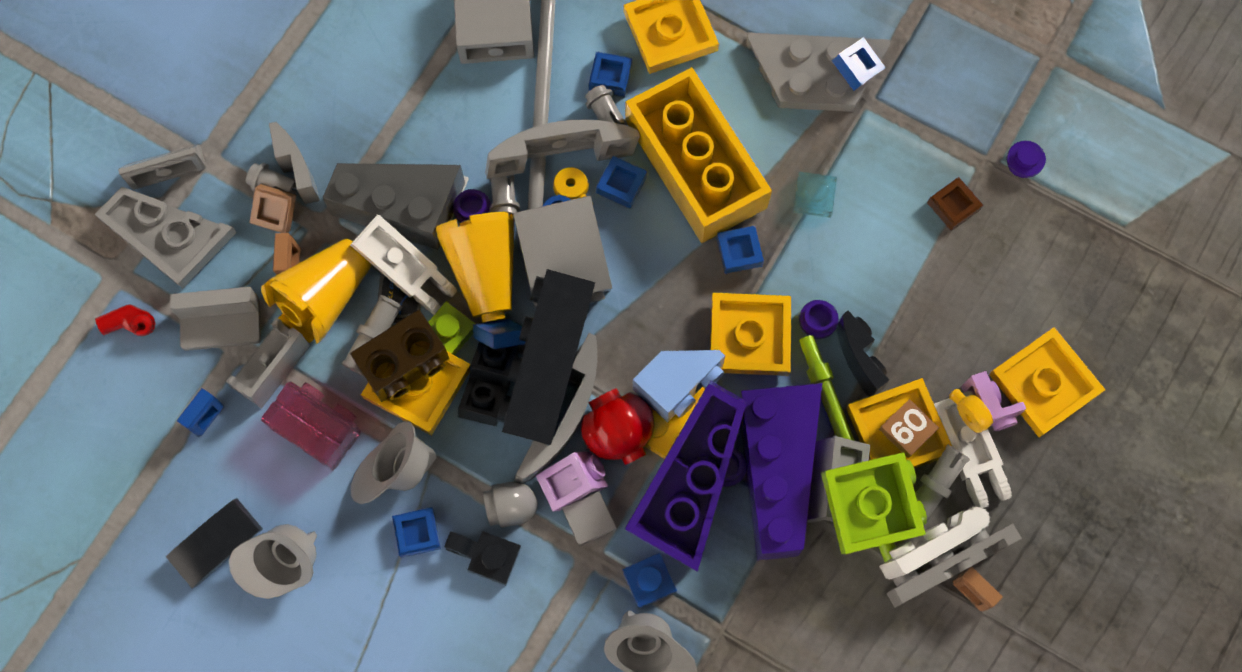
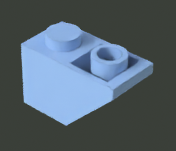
[633,350,725,423]

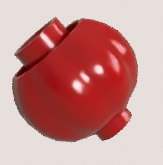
[581,388,655,465]

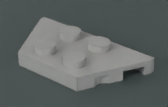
[746,32,890,112]

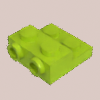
[821,452,927,554]

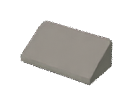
[118,144,206,190]

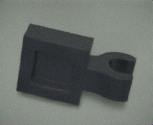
[444,531,521,586]

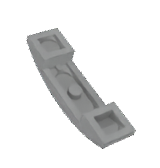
[485,119,640,179]
[514,333,597,484]

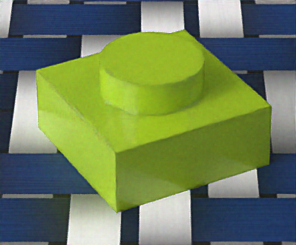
[428,301,475,355]

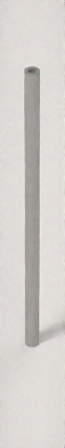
[527,0,556,210]

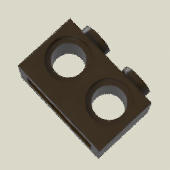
[350,309,450,402]

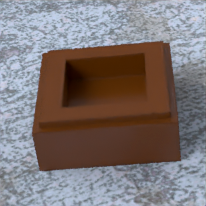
[927,177,983,231]

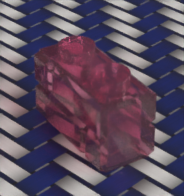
[261,381,361,471]

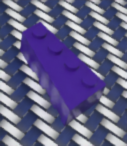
[625,380,746,572]
[739,383,822,561]

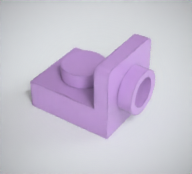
[961,371,1026,432]
[536,451,608,512]

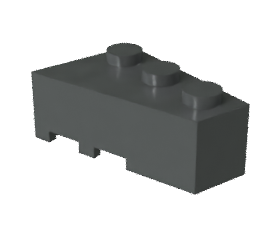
[322,163,465,250]

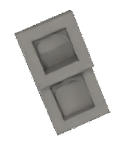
[269,122,320,204]

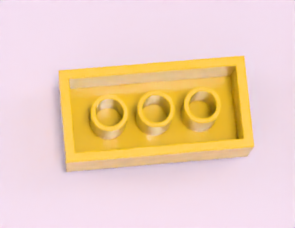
[625,67,772,244]

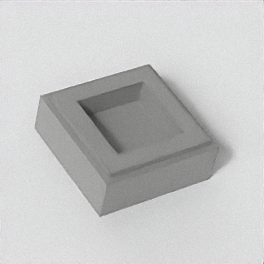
[562,491,616,547]

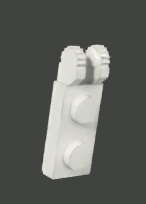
[350,215,457,315]
[934,391,1012,508]
[879,506,991,580]

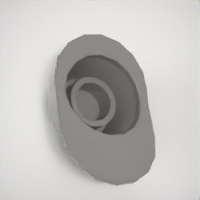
[351,421,436,504]
[229,524,317,599]
[604,611,697,672]

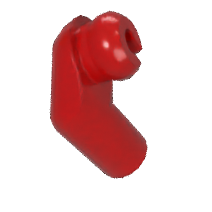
[95,304,156,336]

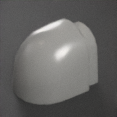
[483,482,538,528]

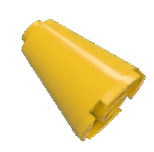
[436,212,514,323]
[261,239,371,344]

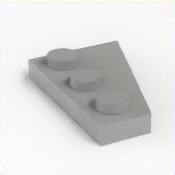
[94,187,237,289]
[886,524,1022,608]

